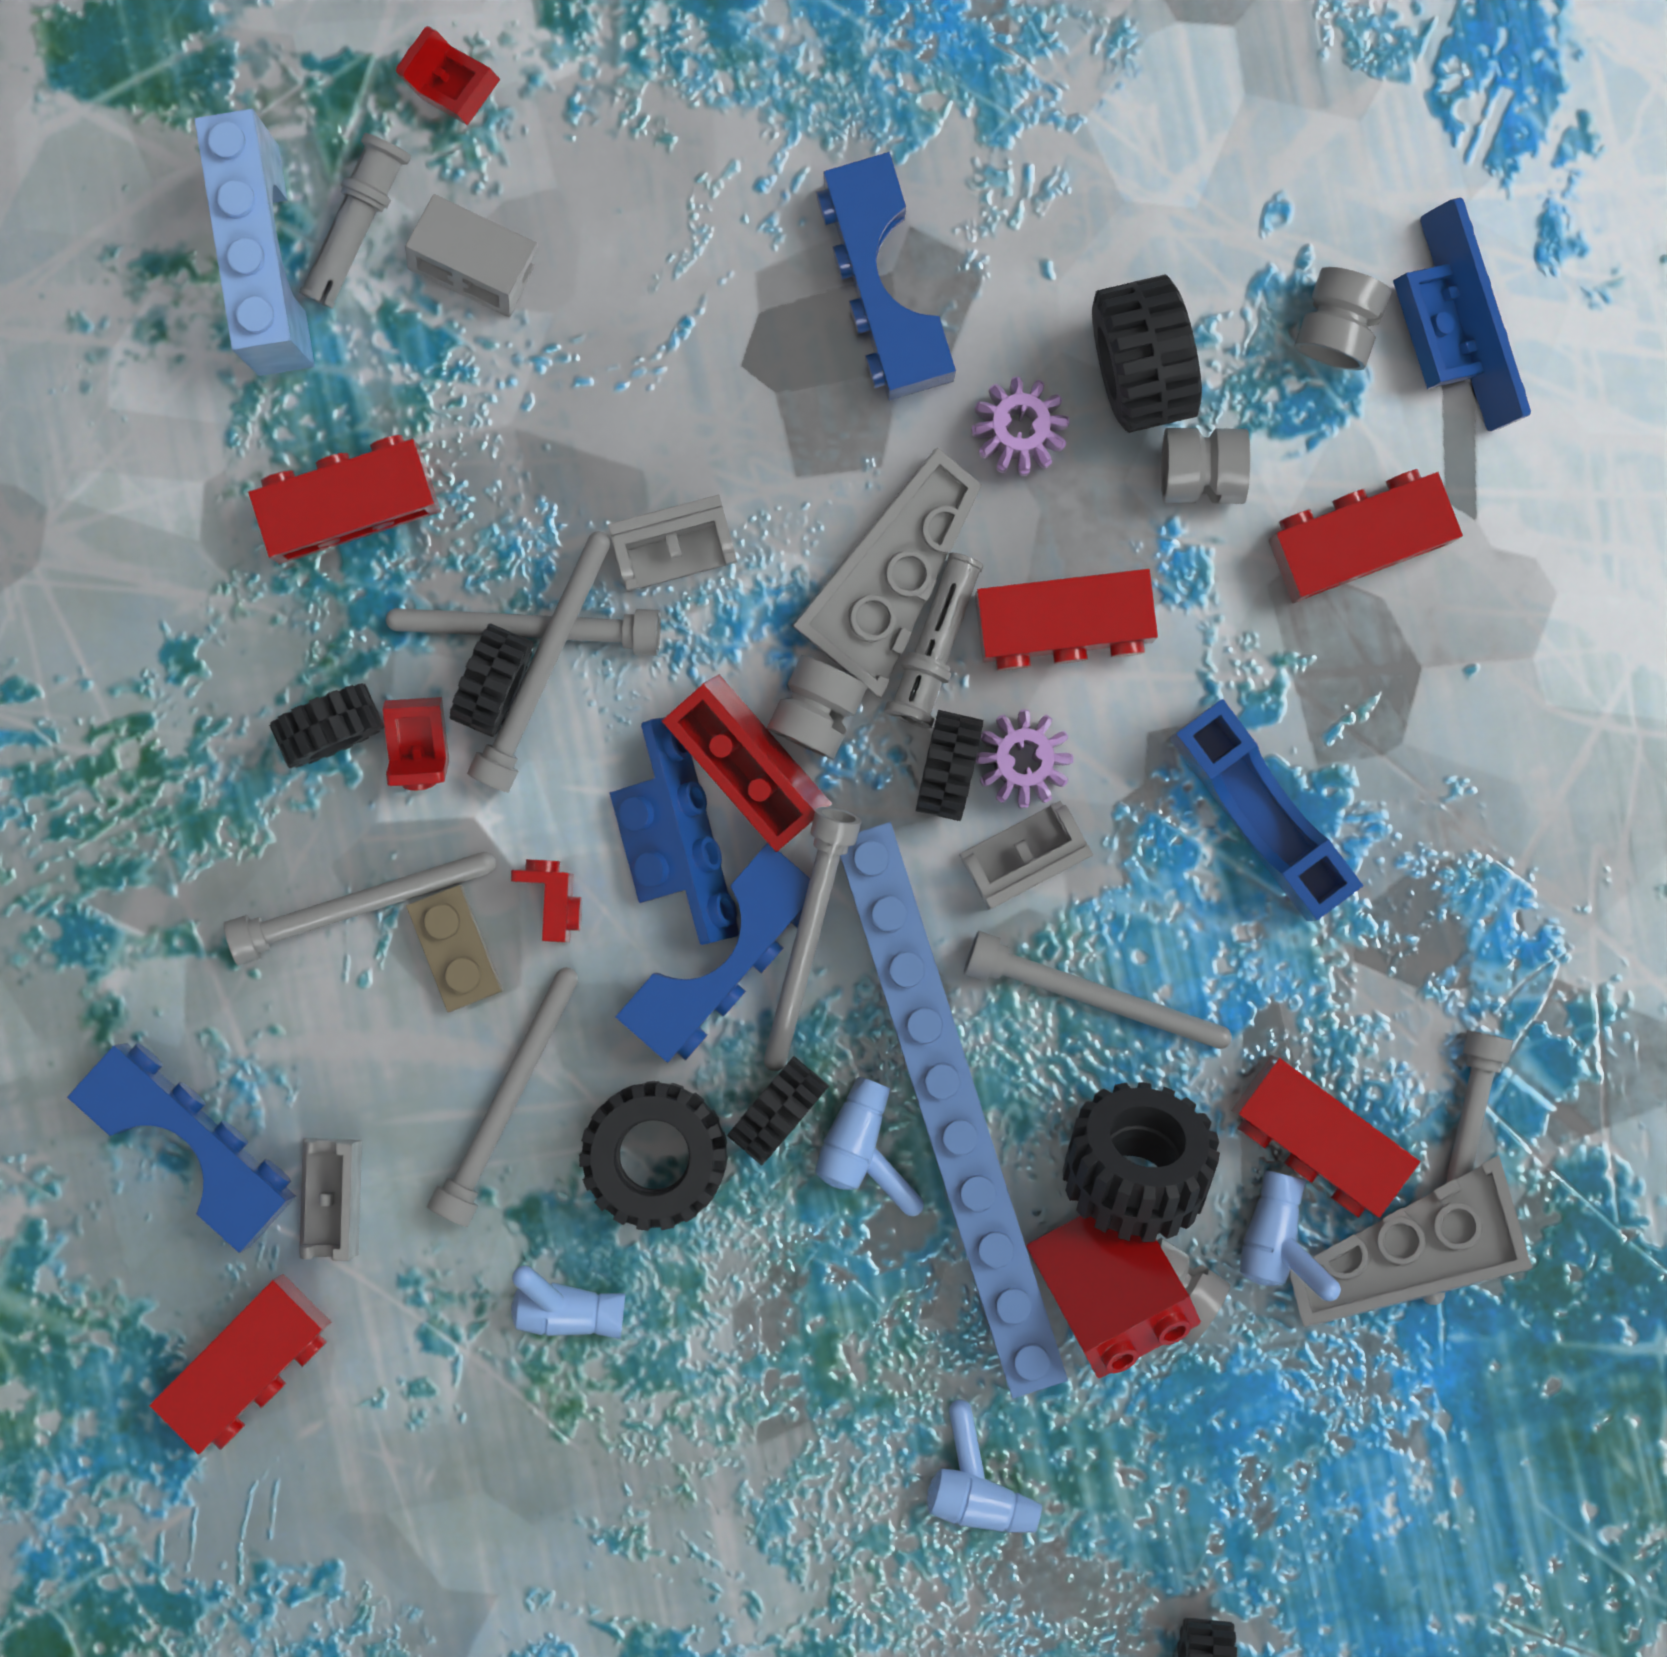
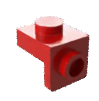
[396,26,500,125]
[382,697,449,791]
[511,859,582,942]

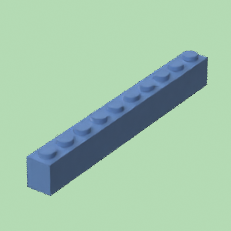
[840,822,1068,1399]

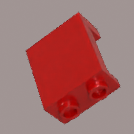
[1026,1215,1201,1378]

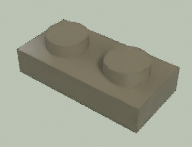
[406,885,503,1012]

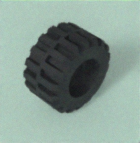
[1092,274,1202,433]
[579,1081,728,1231]
[1062,1082,1220,1242]

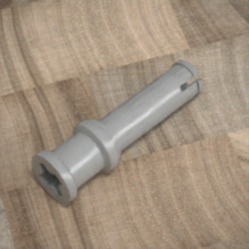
[299,133,411,309]
[884,552,983,728]

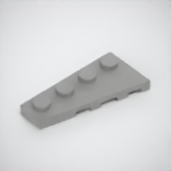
[791,448,982,699]
[1289,1155,1533,1328]

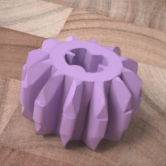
[971,377,1070,476]
[975,710,1073,808]

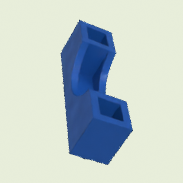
[816,152,956,401]
[1169,699,1364,921]
[615,843,810,1063]
[67,1043,296,1253]

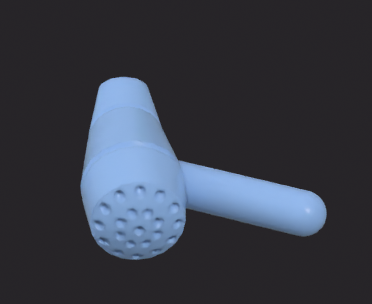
[815,1077,924,1216]
[1240,1170,1341,1301]
[511,1266,625,1339]
[927,1399,1042,1533]

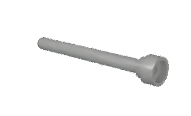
[467,531,610,793]
[386,608,661,656]
[764,807,862,1071]
[224,852,496,966]
[964,931,1232,1049]
[427,967,578,1227]
[1423,1030,1513,1305]

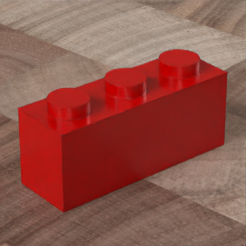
[248,435,442,565]
[1268,469,1463,603]
[975,569,1158,671]
[662,674,832,853]
[1231,1055,1421,1218]
[149,1274,332,1455]

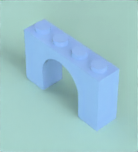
[194,108,315,376]

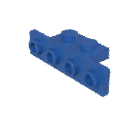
[1393,197,1531,431]
[609,717,739,945]

